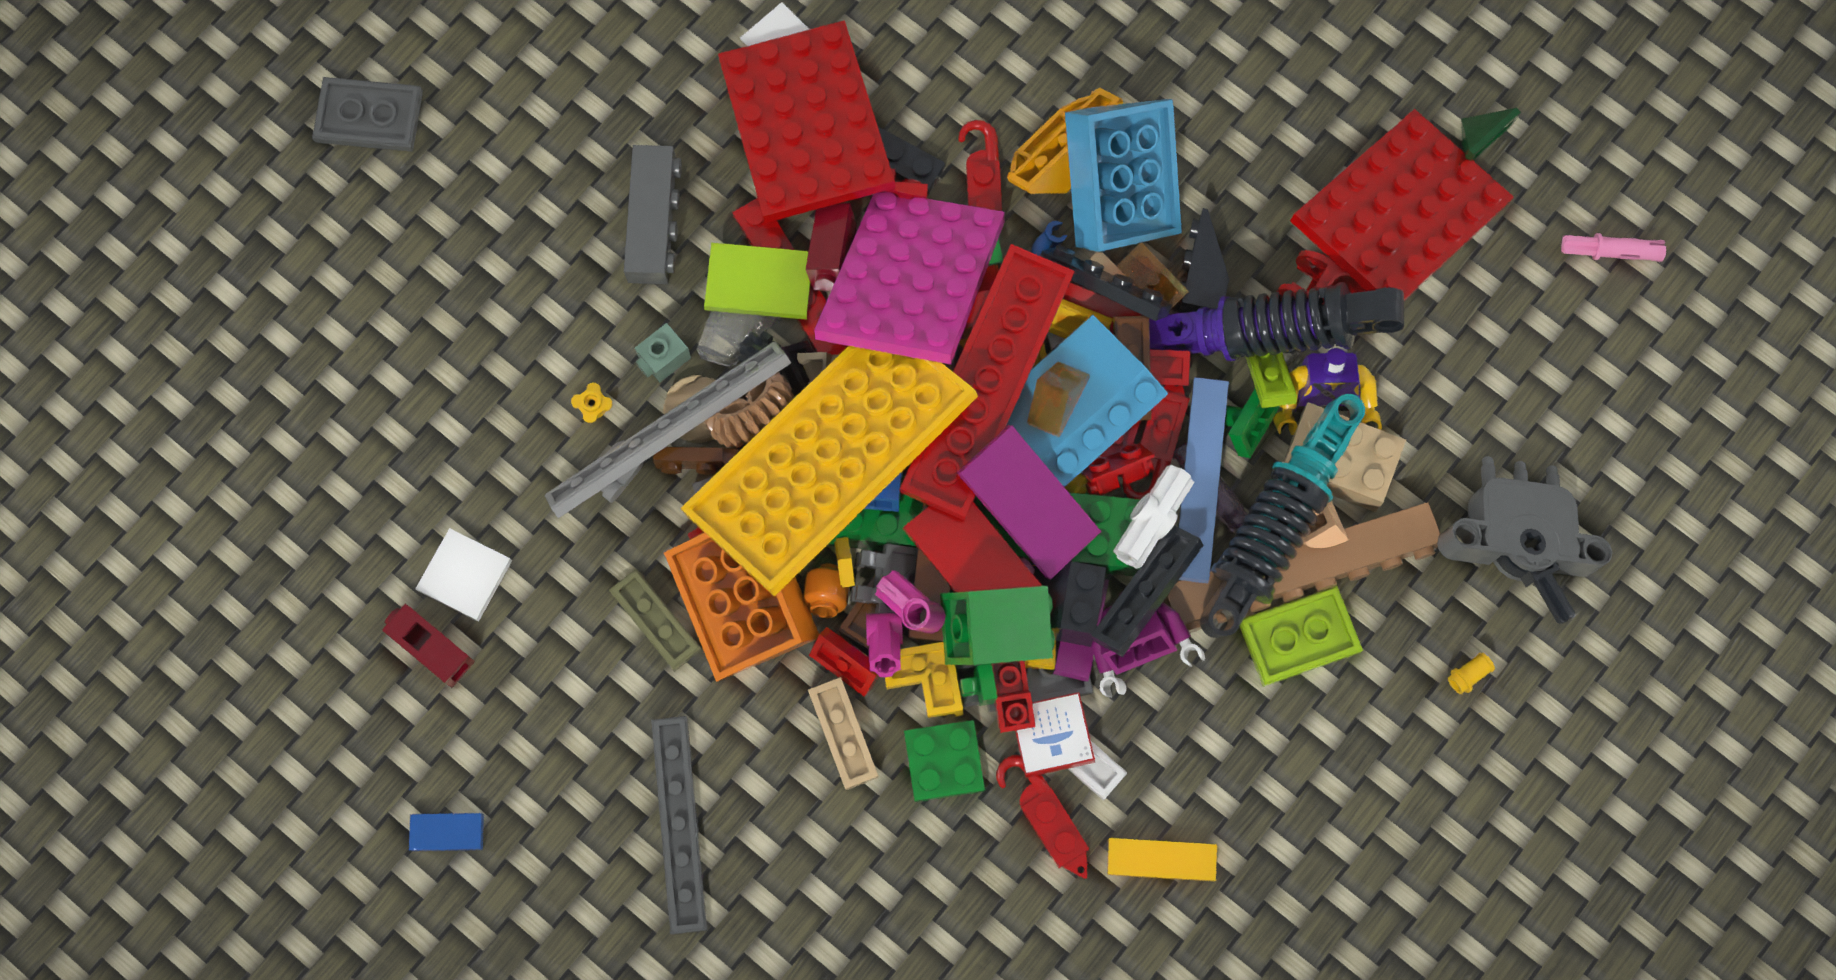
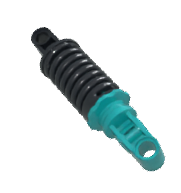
[1200,394,1365,638]

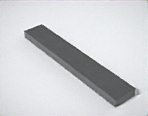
[651,716,708,935]

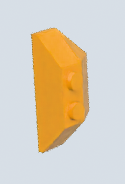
[1007,88,1123,194]

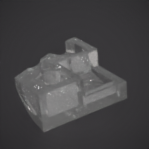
[697,311,783,368]

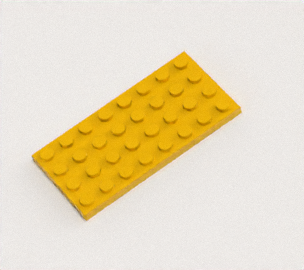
[680,346,978,597]

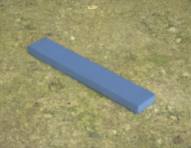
[1178,377,1229,584]

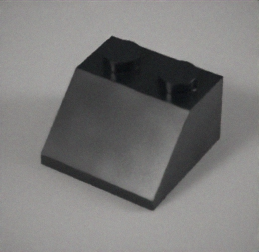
[1033,561,1106,647]

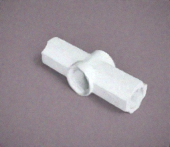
[1113,465,1194,569]

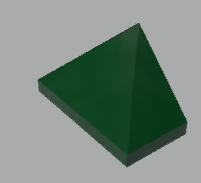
[1461,108,1521,161]

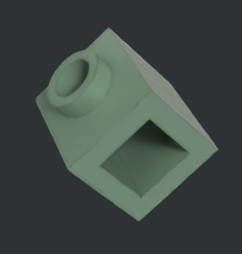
[635,323,691,383]

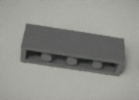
[624,145,682,284]

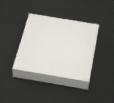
[416,528,512,622]

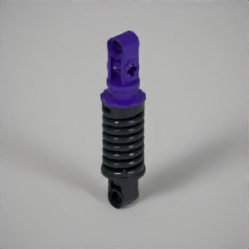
[1149,282,1404,361]

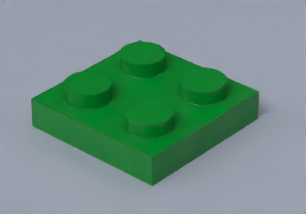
[904,720,985,802]

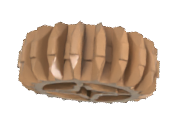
[704,372,794,448]

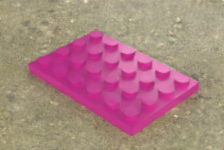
[814,192,1005,364]

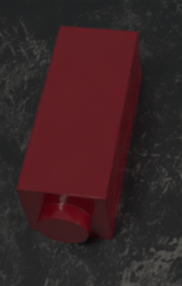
[805,203,857,291]
[382,603,475,688]

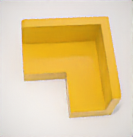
[885,642,963,718]

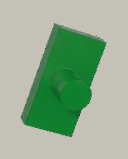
[1225,388,1280,458]

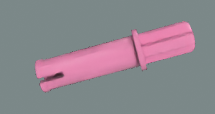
[1561,233,1666,262]

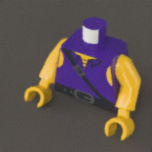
[1274,348,1382,435]

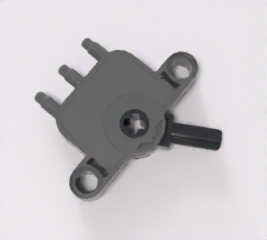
[1437,456,1613,624]

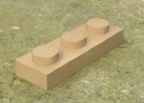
[808,677,879,790]

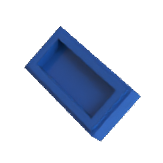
[409,813,484,851]

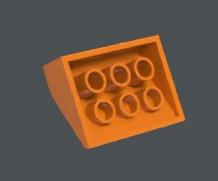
[664,533,819,682]

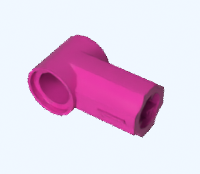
[875,570,945,633]
[866,613,903,677]

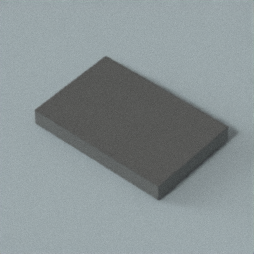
[312,77,423,152]

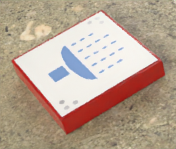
[1015,692,1095,778]

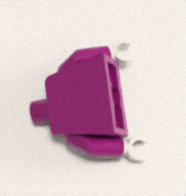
[1092,591,1205,698]

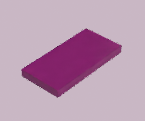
[957,425,1101,579]

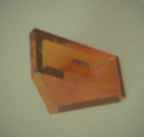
[1027,362,1090,438]

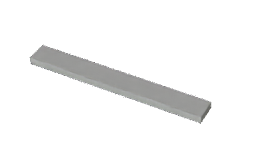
[545,342,791,518]

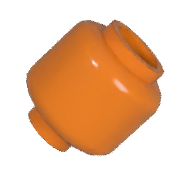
[803,563,850,618]

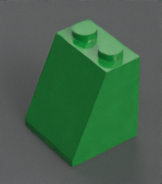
[940,586,1055,665]

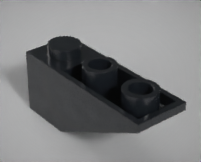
[1175,208,1229,313]

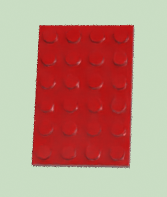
[718,20,896,223]
[1290,109,1514,301]

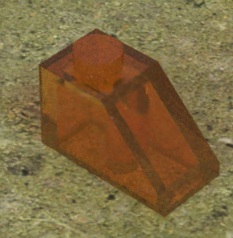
[1117,242,1189,308]

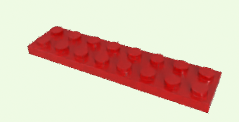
[899,244,1075,520]

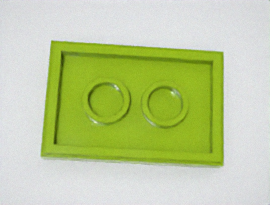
[704,242,810,320]
[1239,586,1363,687]

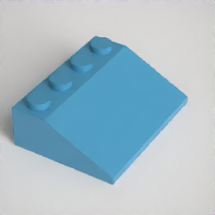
[1065,99,1182,252]
[1006,315,1168,487]

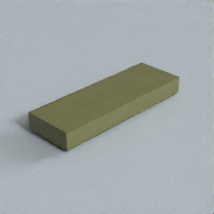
[609,569,702,672]

